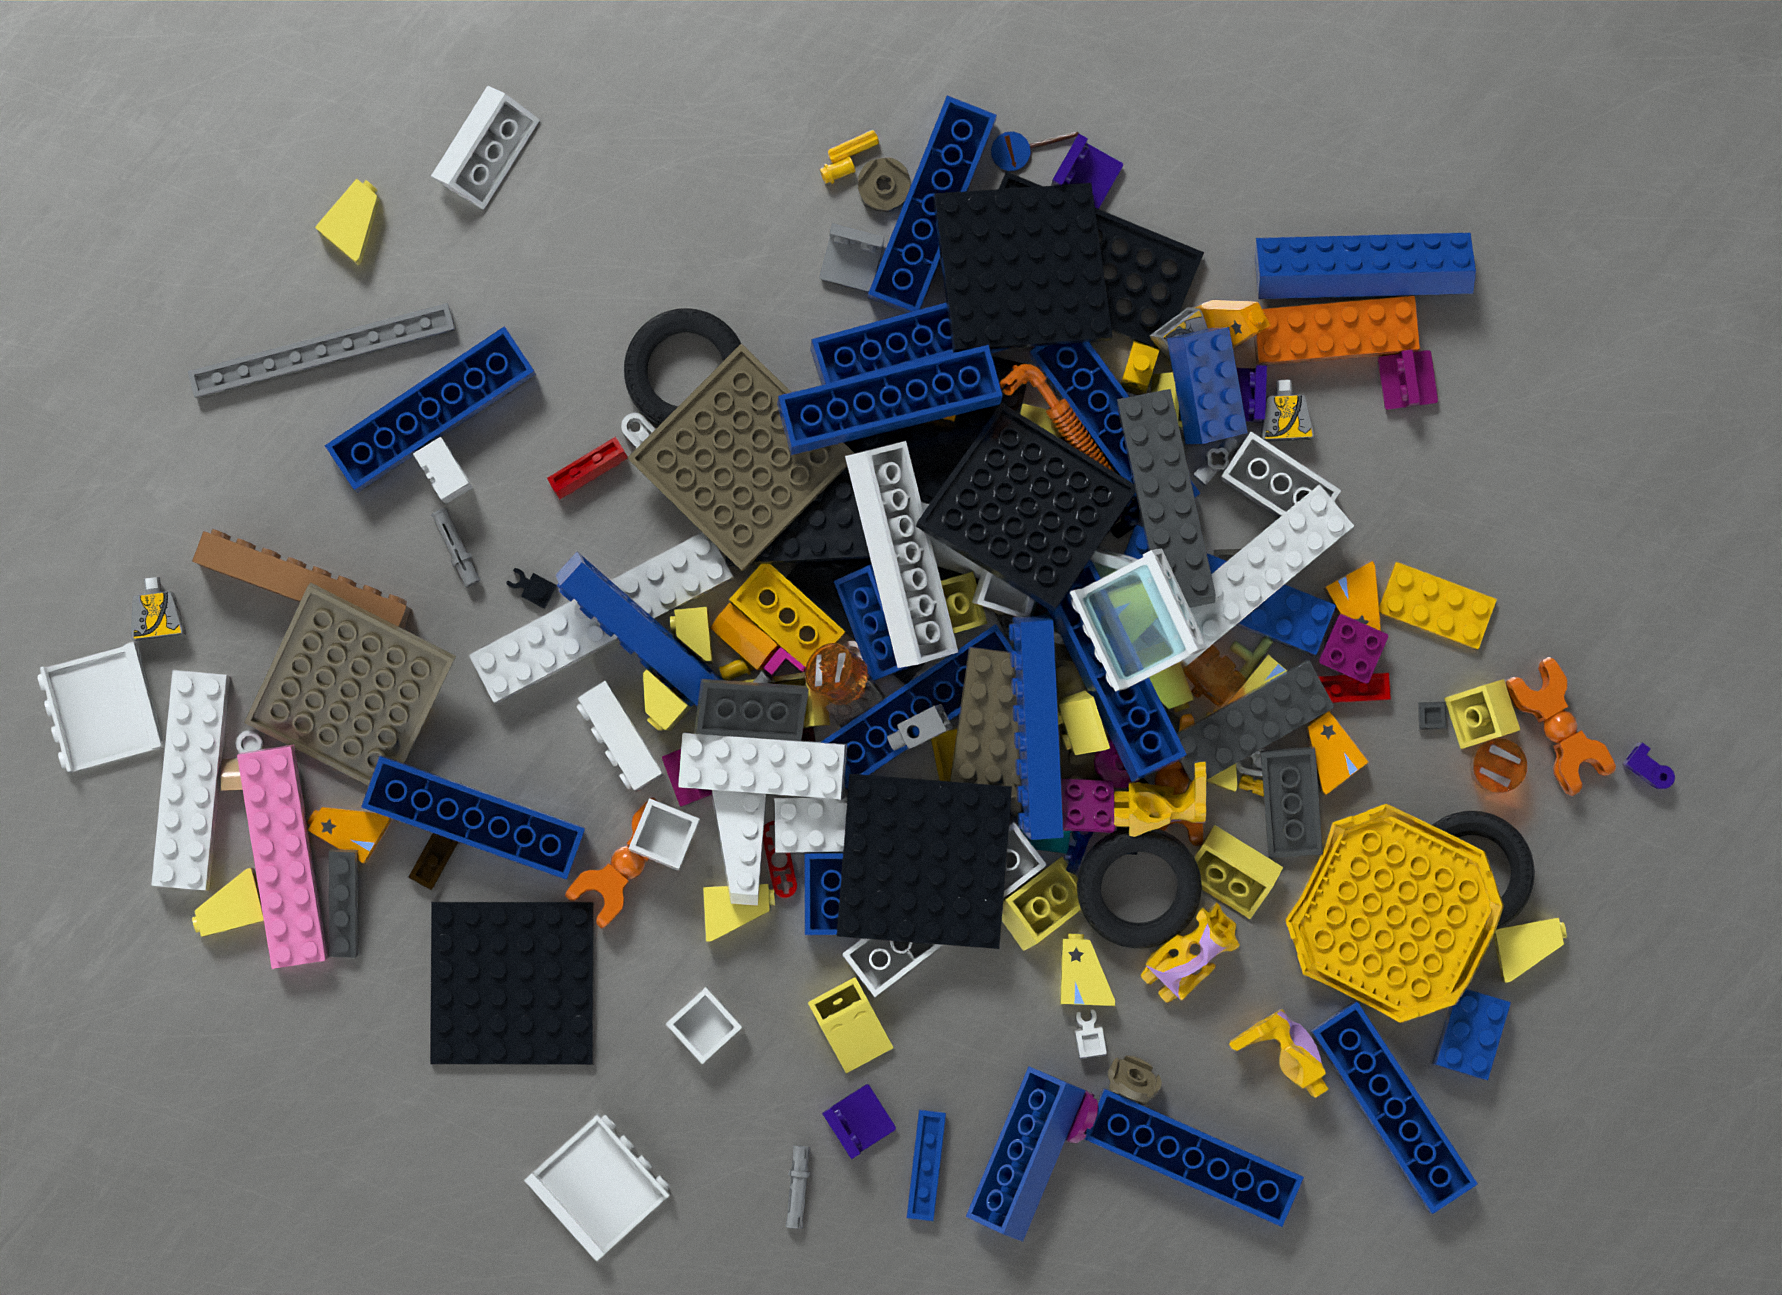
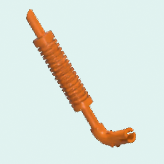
[999,364,1116,473]

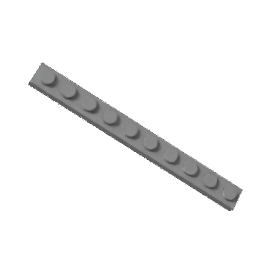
[188,303,455,398]

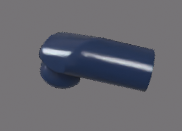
[1111,500,1140,539]

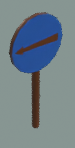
[991,131,1079,171]

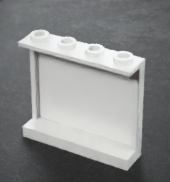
[38,642,165,773]
[524,1114,670,1262]

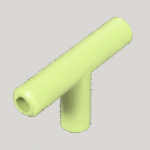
[1230,637,1273,684]

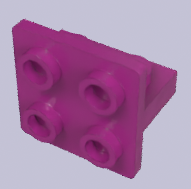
[1378,349,1438,410]
[1319,614,1389,684]
[1061,779,1115,833]

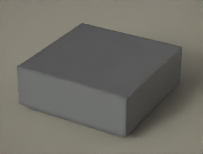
[1418,702,1447,730]

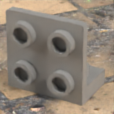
[819,223,884,292]

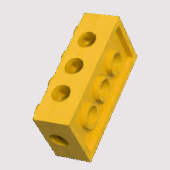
[729,564,846,672]

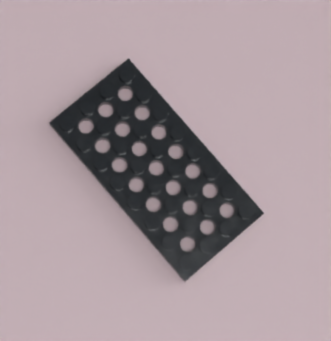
[999,171,1204,351]

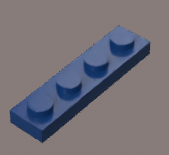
[906,1110,946,1221]

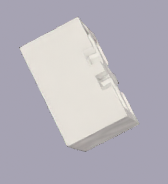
[413,437,473,504]
[972,569,1034,617]
[628,798,700,871]
[666,987,743,1064]

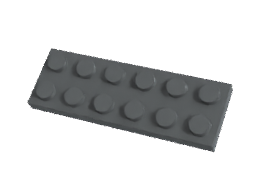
[1176,660,1335,783]

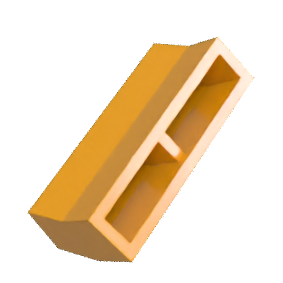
[710,603,780,670]

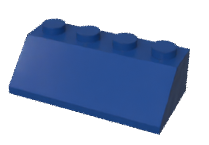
[834,565,916,682]

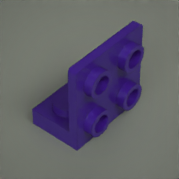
[1051,134,1123,209]
[1236,365,1267,423]
[822,1084,896,1159]

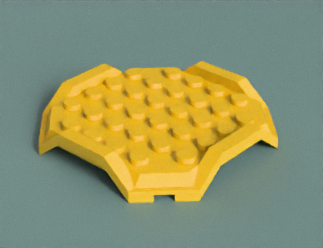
[1285,804,1504,1023]

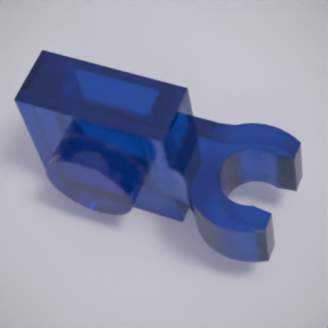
[1064,831,1094,874]

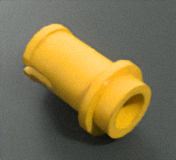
[820,156,856,184]
[719,655,755,681]

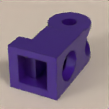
[1622,742,1675,789]

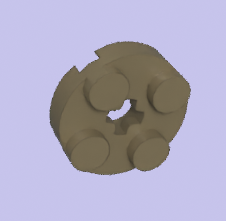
[858,157,911,212]
[1108,1056,1162,1105]

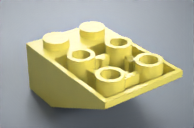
[808,976,894,1073]

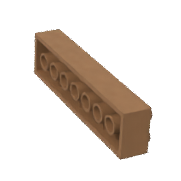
[192,529,412,629]

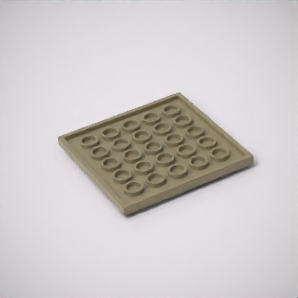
[627,343,855,572]
[244,583,456,786]
[950,647,1110,817]

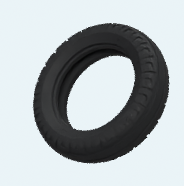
[624,308,741,425]
[1432,811,1535,930]
[1077,827,1202,948]

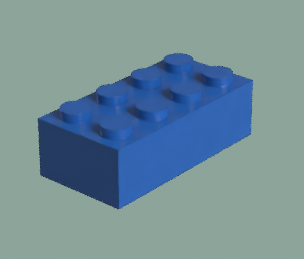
[1167,327,1248,444]

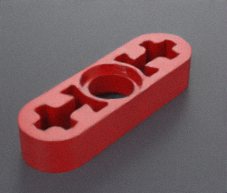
[763,821,797,898]

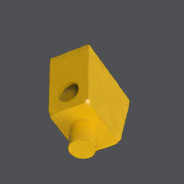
[1120,341,1159,395]

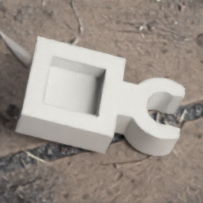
[1075,1010,1107,1060]

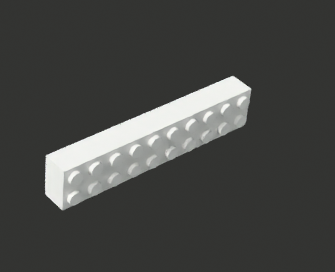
[469,533,734,704]

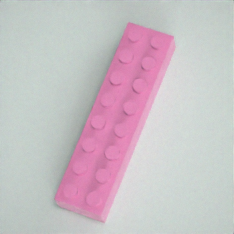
[237,744,329,969]

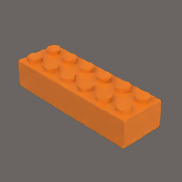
[1254,296,1420,366]

